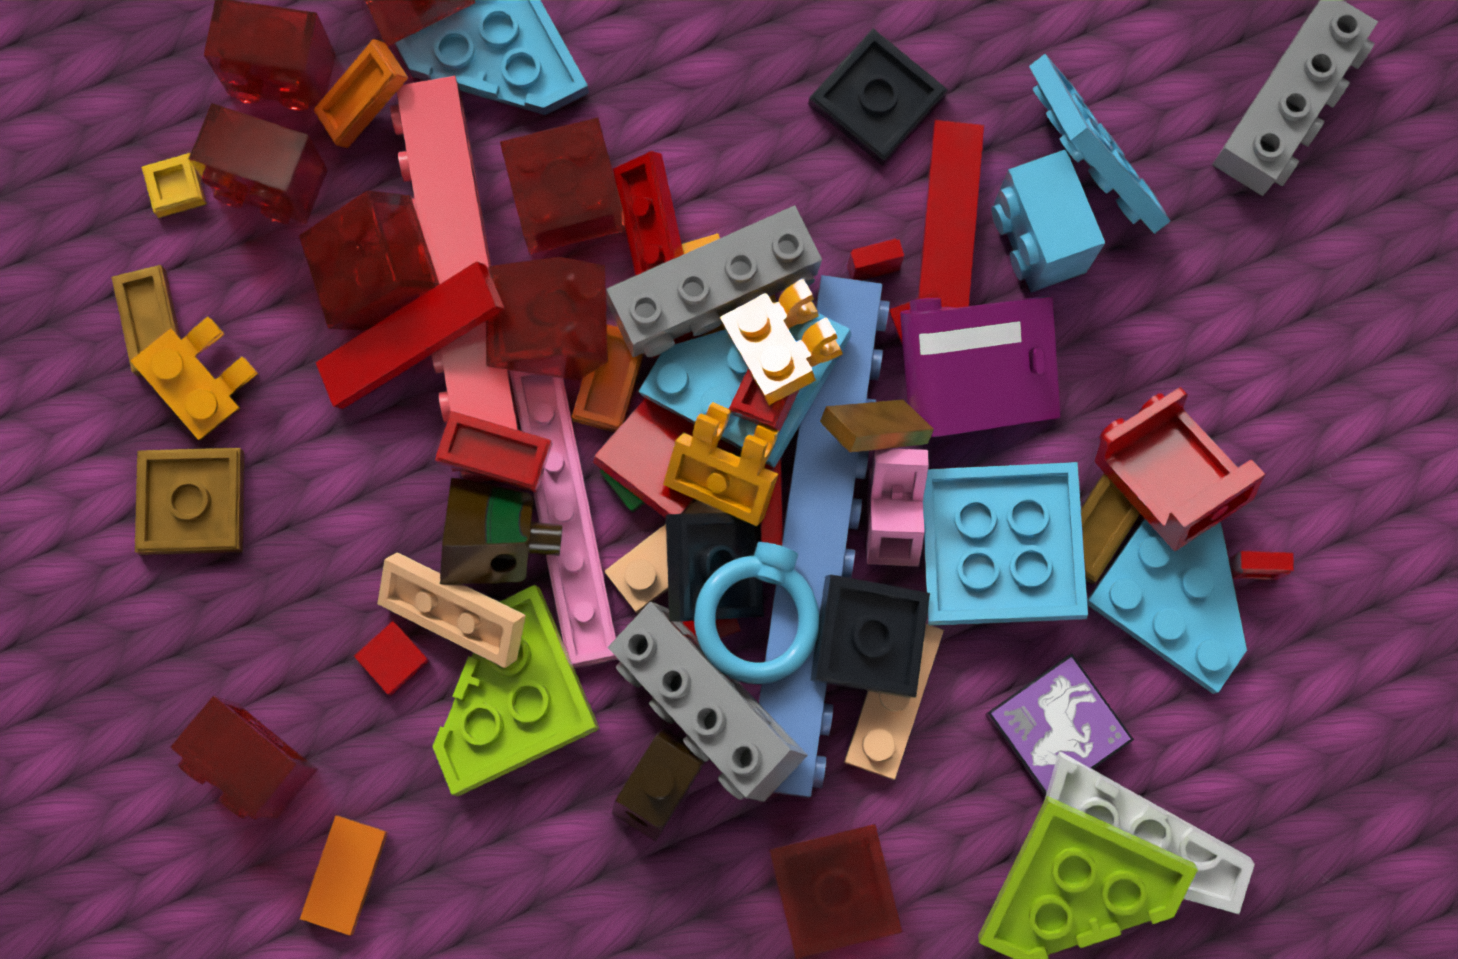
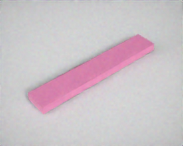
[509,359,618,669]

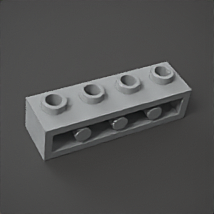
[1212,0,1378,196]
[606,205,822,357]
[608,601,808,802]

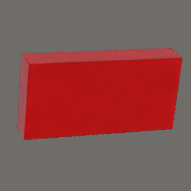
[435,411,553,493]

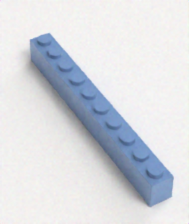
[759,275,889,798]

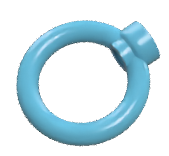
[694,542,820,684]

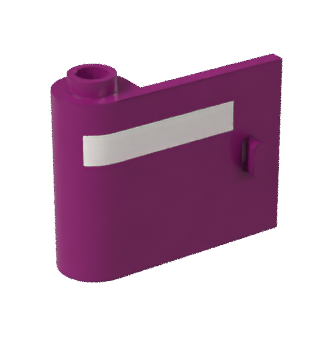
[900,296,1061,437]

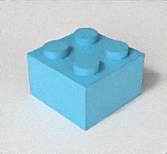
[991,149,1105,292]

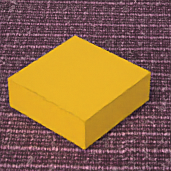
[142,153,207,218]

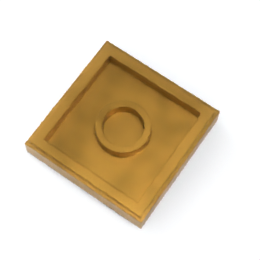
[135,448,244,555]

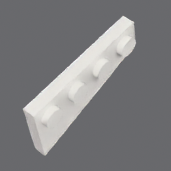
[1044,751,1255,914]

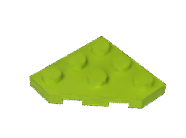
[432,585,600,797]
[978,796,1198,959]

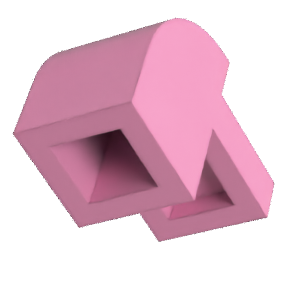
[866,448,929,566]

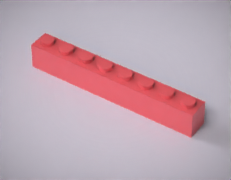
[390,76,520,483]

